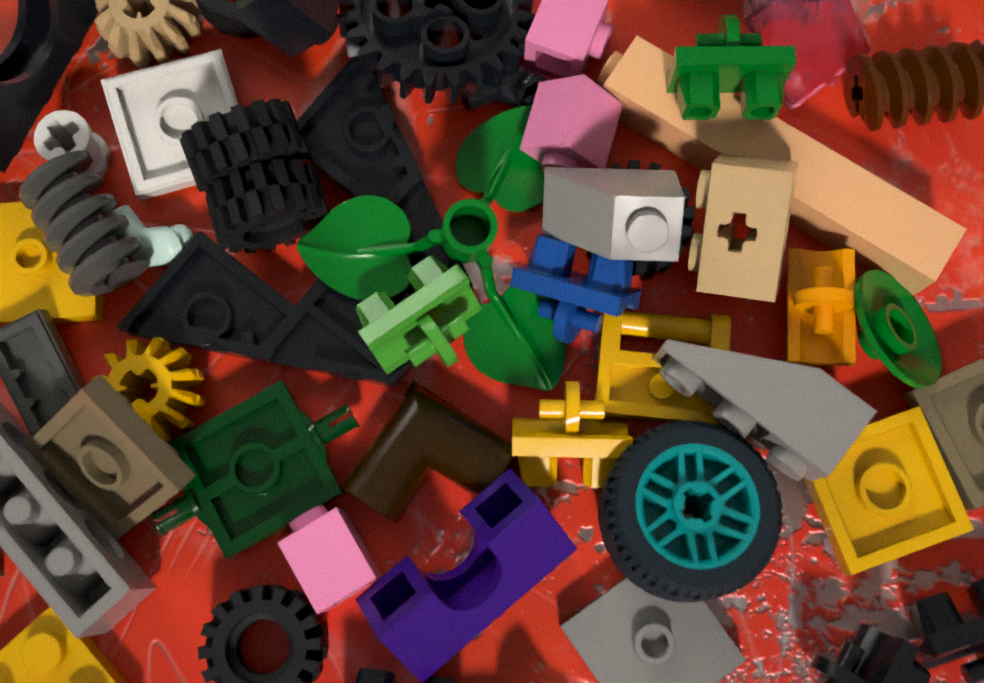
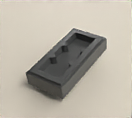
[0,309,85,437]

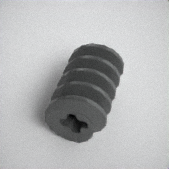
[19,150,151,297]

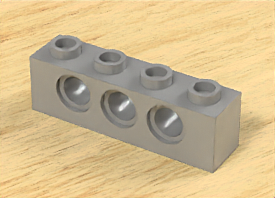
[0,402,157,639]

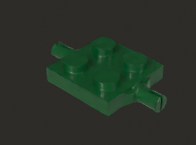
[150,380,360,558]

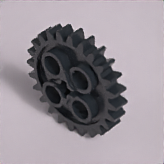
[338,0,535,104]

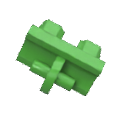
[356,256,482,375]

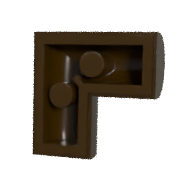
[342,380,516,523]

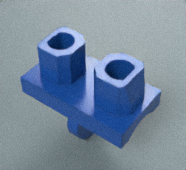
[510,234,642,344]

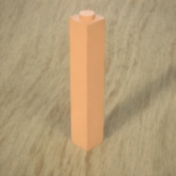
[597,36,966,296]

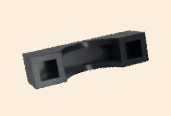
[0,0,99,173]

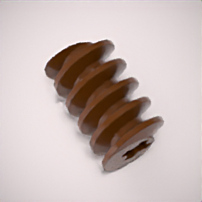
[844,39,984,132]

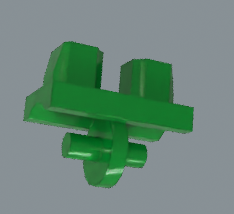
[666,14,796,120]

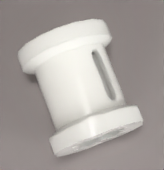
[34,110,111,176]

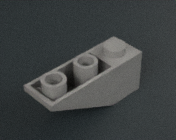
[652,339,877,481]

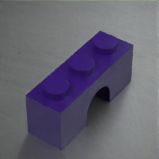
[355,468,577,683]

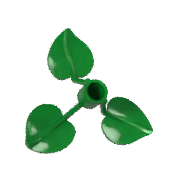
[297,105,566,391]

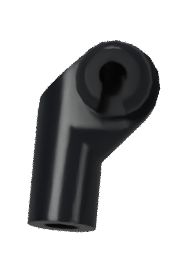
[458,65,548,111]

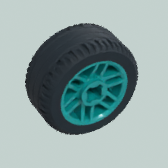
[598,420,783,603]

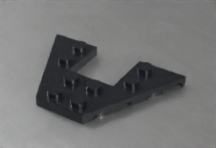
[116,56,474,388]

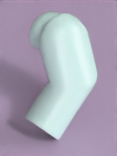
[106,205,195,267]

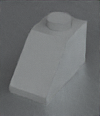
[542,167,685,262]

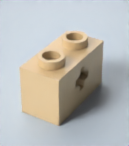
[688,154,798,302]

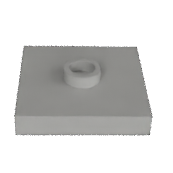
[559,577,747,683]

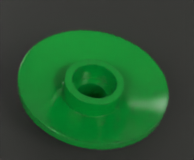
[854,269,942,389]

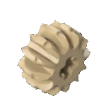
[94,0,201,69]

